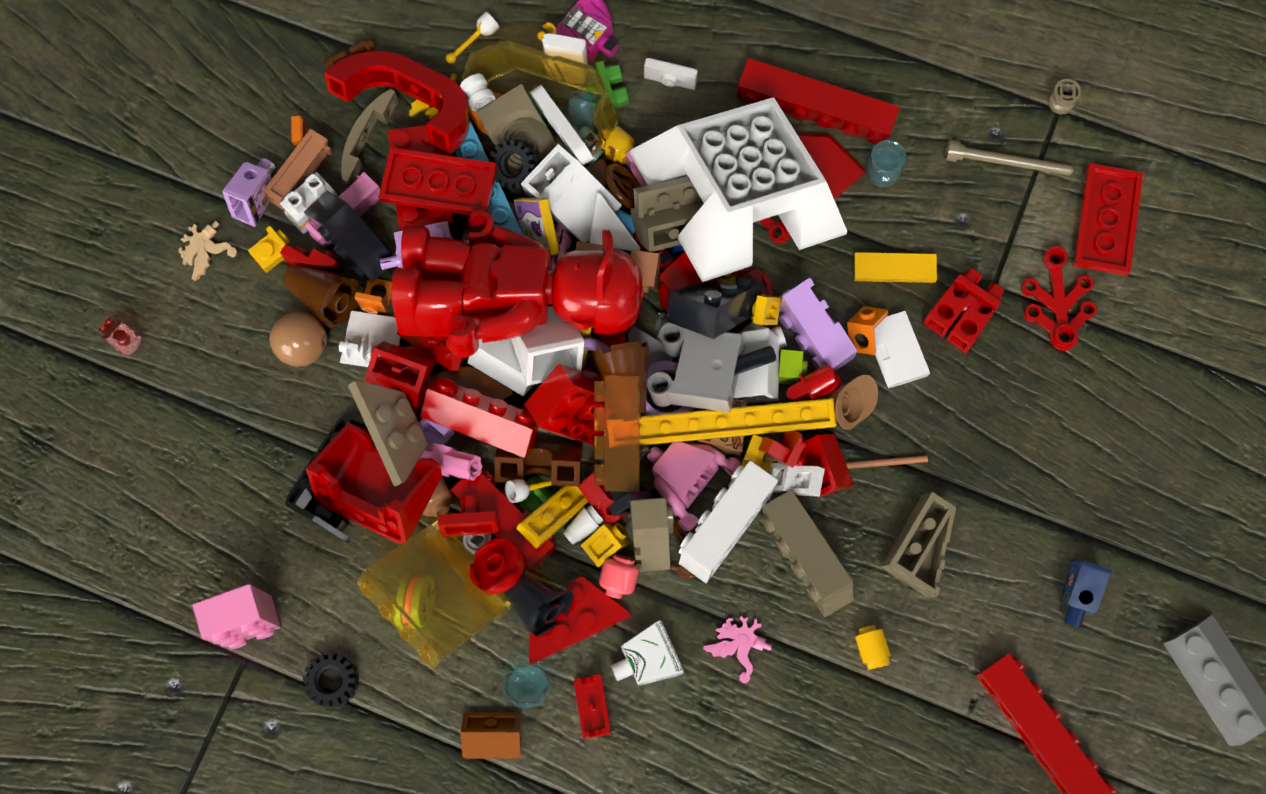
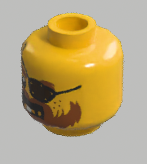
[598,126,635,165]

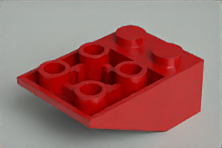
[360,341,436,420]
[524,363,619,446]

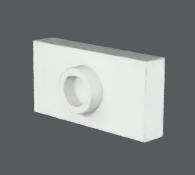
[644,58,698,90]

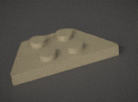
[348,380,428,487]

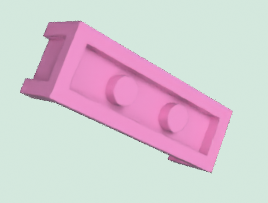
[305,172,380,249]

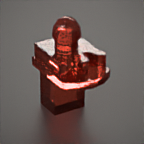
[99,317,141,356]

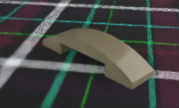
[341,89,399,188]

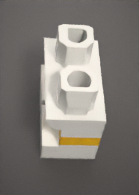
[280,172,338,234]

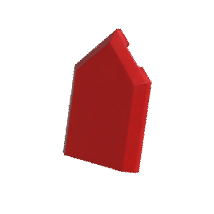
[797,133,867,200]

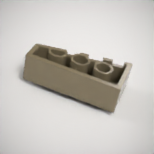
[761,490,854,618]

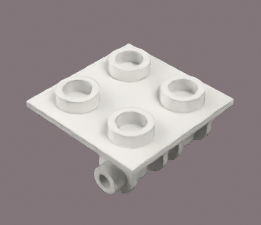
[339,311,401,367]

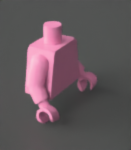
[647,442,740,531]

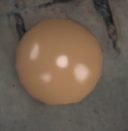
[269,310,328,367]

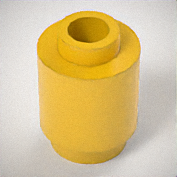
[855,625,891,670]

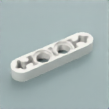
[529,85,593,165]

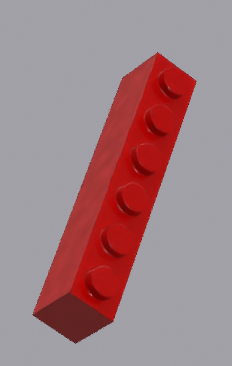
[737,58,900,146]
[975,653,1117,794]

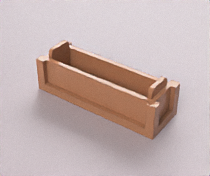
[263,129,333,211]

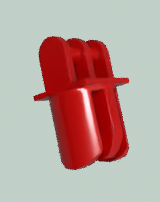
[786,365,842,402]

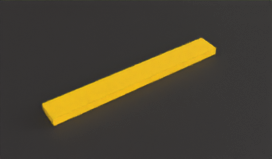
[608,398,836,449]

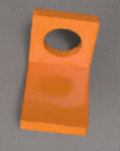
[355,279,392,314]
[847,306,888,355]

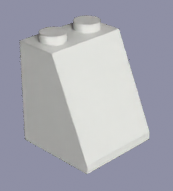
[511,306,584,386]

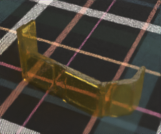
[462,40,619,142]

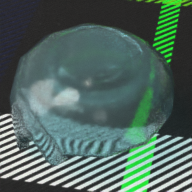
[503,665,550,709]

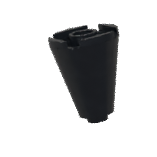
[503,565,574,637]

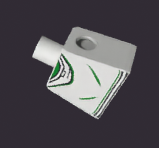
[610,620,684,686]

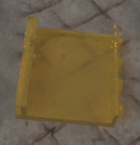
[357,520,512,670]

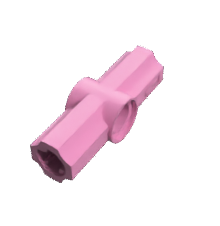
[415,443,482,481]

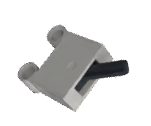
[647,322,776,413]

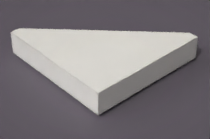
[589,194,640,251]

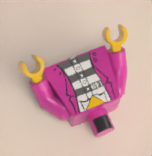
[538,0,619,61]

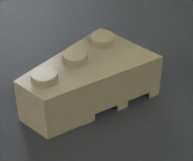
[880,492,956,598]
[630,498,674,572]

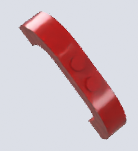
[324,51,470,154]

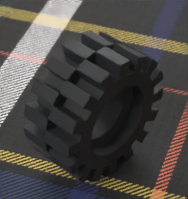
[489,139,542,189]
[303,653,359,708]

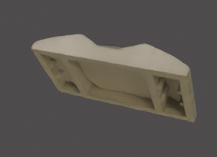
[476,84,558,198]

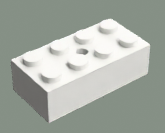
[678,461,778,584]

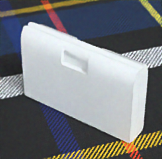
[542,34,589,82]
[875,311,930,388]

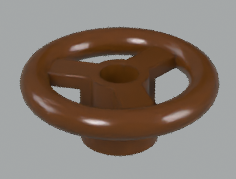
[605,164,642,209]

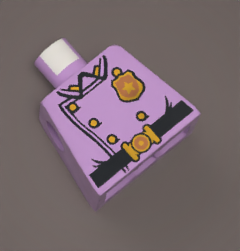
[222,158,275,227]

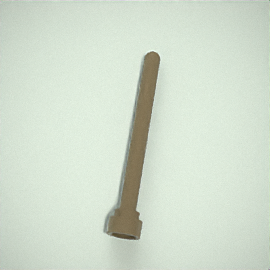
[945,139,1074,175]

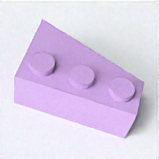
[779,278,857,372]

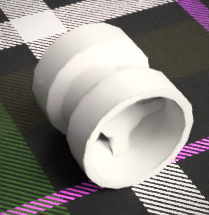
[460,74,495,111]

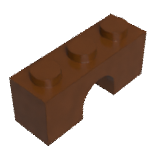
[495,443,583,487]

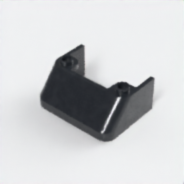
[285,413,376,543]

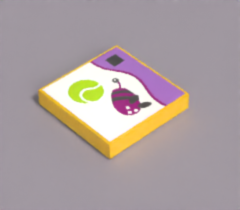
[514,198,559,255]

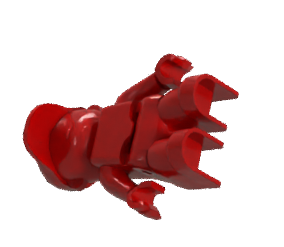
[391,210,643,358]

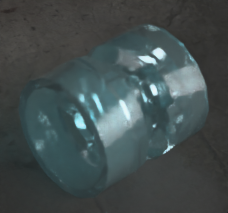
[866,140,906,187]

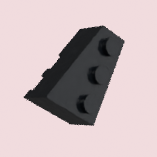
[667,274,763,339]

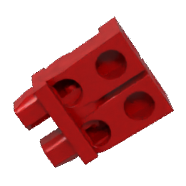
[923,268,1004,354]

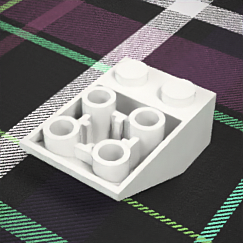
[521,144,622,243]

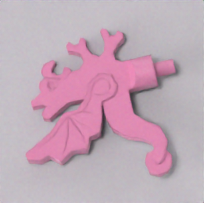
[703,616,772,683]

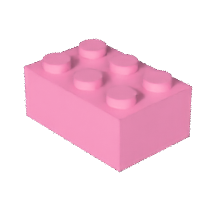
[192,584,281,649]

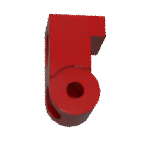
[578,468,628,523]

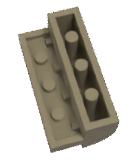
[631,176,704,252]

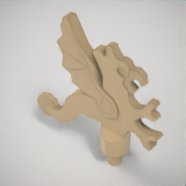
[178,221,237,281]

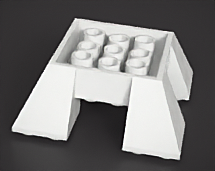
[630,97,847,282]

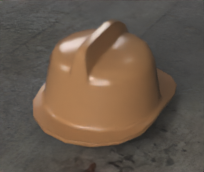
[827,375,878,430]

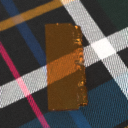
[594,375,640,492]

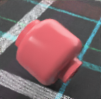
[599,554,639,599]

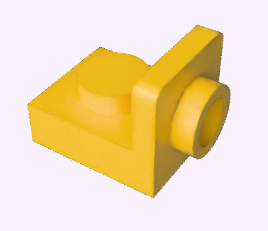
[247,226,290,273]
[751,294,782,325]
[741,434,772,473]
[580,522,631,567]

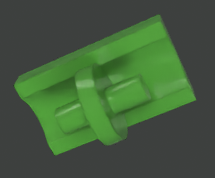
[583,61,629,116]

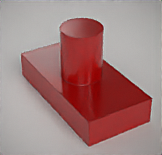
[438,496,500,537]

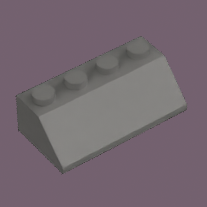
[1163,614,1266,746]

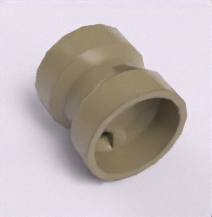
[1048,79,1081,114]

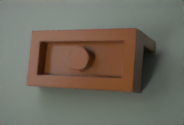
[460,712,522,759]

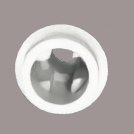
[563,505,605,545]

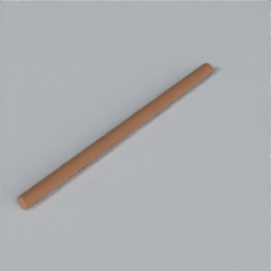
[845,455,928,469]

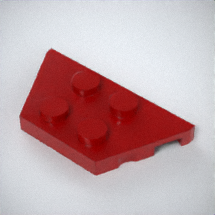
[529,576,631,666]

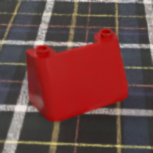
[306,423,442,544]

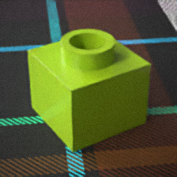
[779,349,808,385]

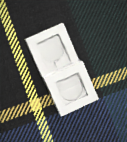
[769,463,825,497]

